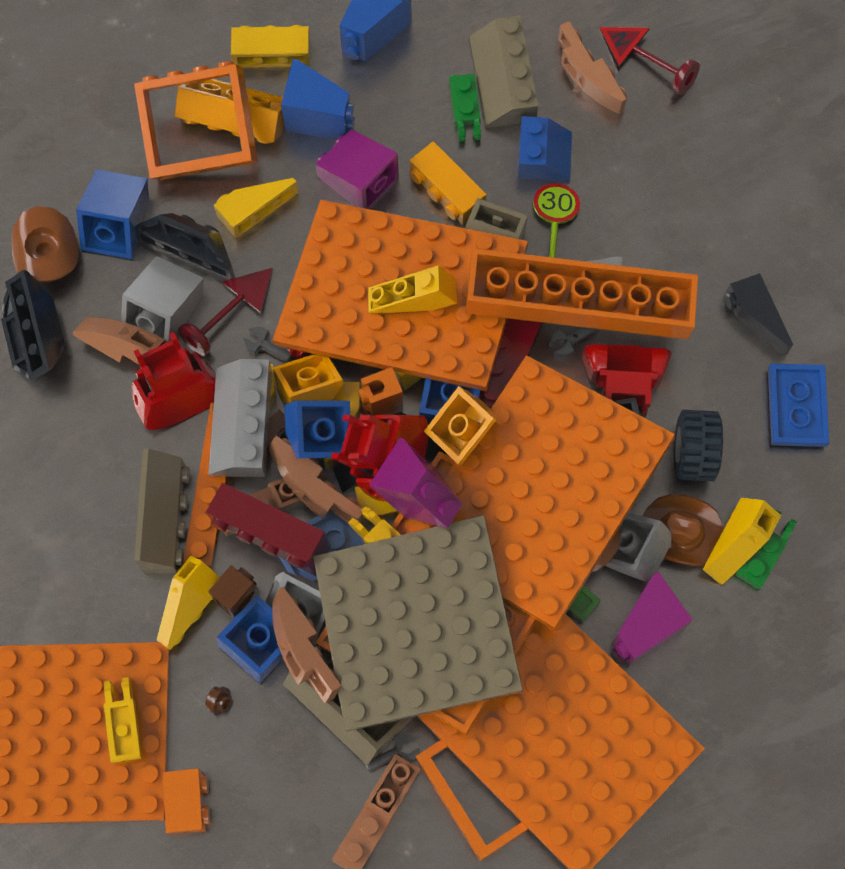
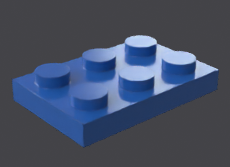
[768,363,829,447]

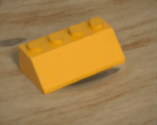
[174,79,285,144]

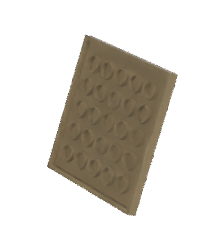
[314,515,524,732]

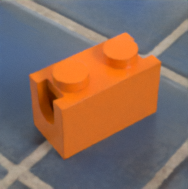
[358,367,403,416]
[163,768,210,835]

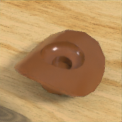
[11,206,79,282]
[643,494,724,566]

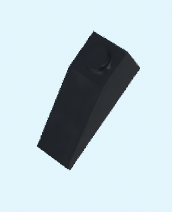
[724,273,793,356]

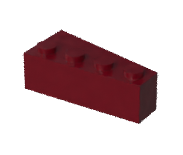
[479,318,544,409]
[205,482,331,576]

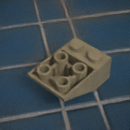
[465,198,528,240]

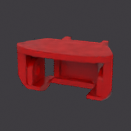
[131,332,216,430]
[581,344,672,417]
[331,415,428,501]

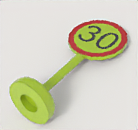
[533,183,580,258]

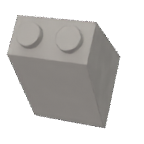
[121,256,204,344]

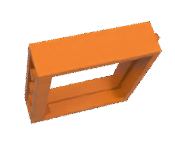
[134,61,258,181]
[416,740,528,861]

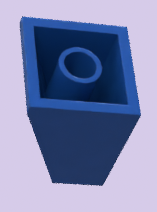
[339,0,412,62]
[281,59,355,140]
[76,169,149,259]

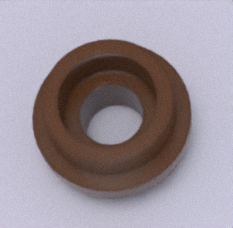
[205,686,232,715]

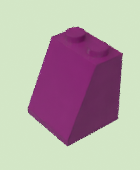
[316,129,399,209]
[369,438,463,528]
[611,572,693,668]

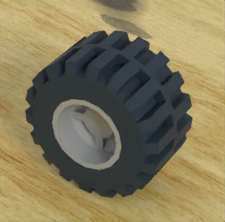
[674,409,723,482]

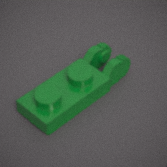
[449,73,481,142]
[735,510,797,590]

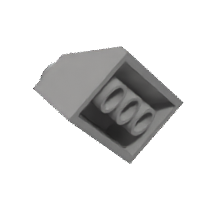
[209,359,272,477]

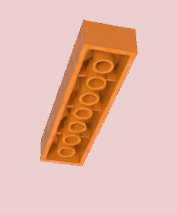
[465,248,698,340]

